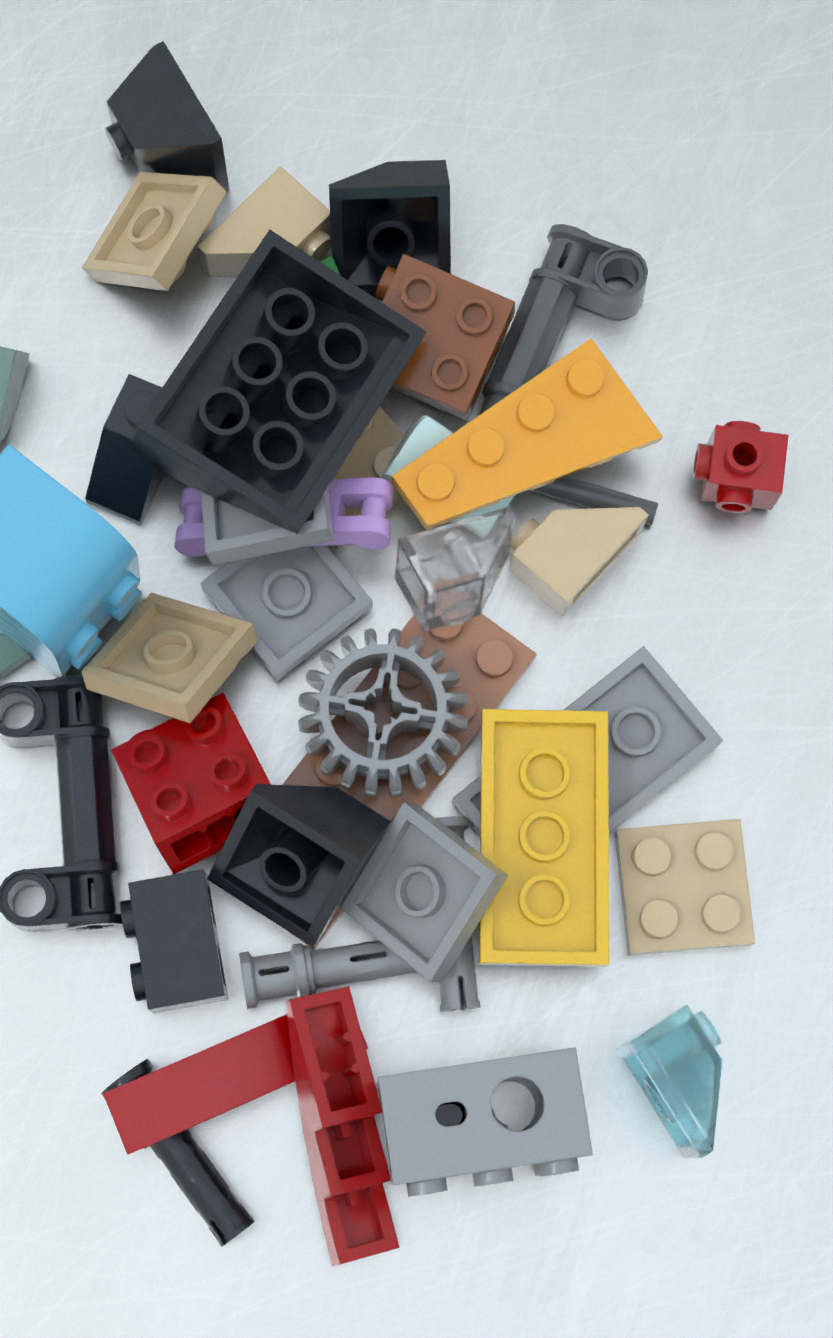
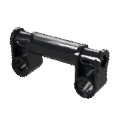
[0,674,123,932]

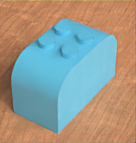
[0,444,142,677]

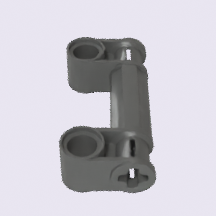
[478,224,648,416]

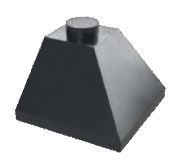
[105,41,230,191]
[329,160,451,298]
[207,784,391,947]

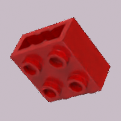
[111,692,271,874]

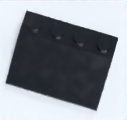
[129,229,427,534]

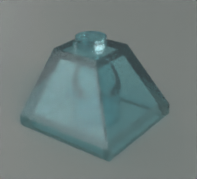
[616,1005,722,1158]

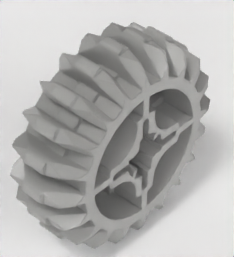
[298,628,468,797]

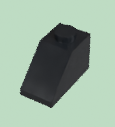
[85,374,166,525]

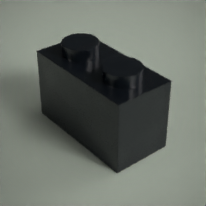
[120,869,229,1014]

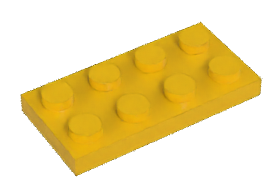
[479,709,609,967]

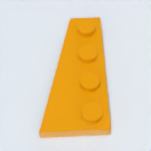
[390,338,663,530]

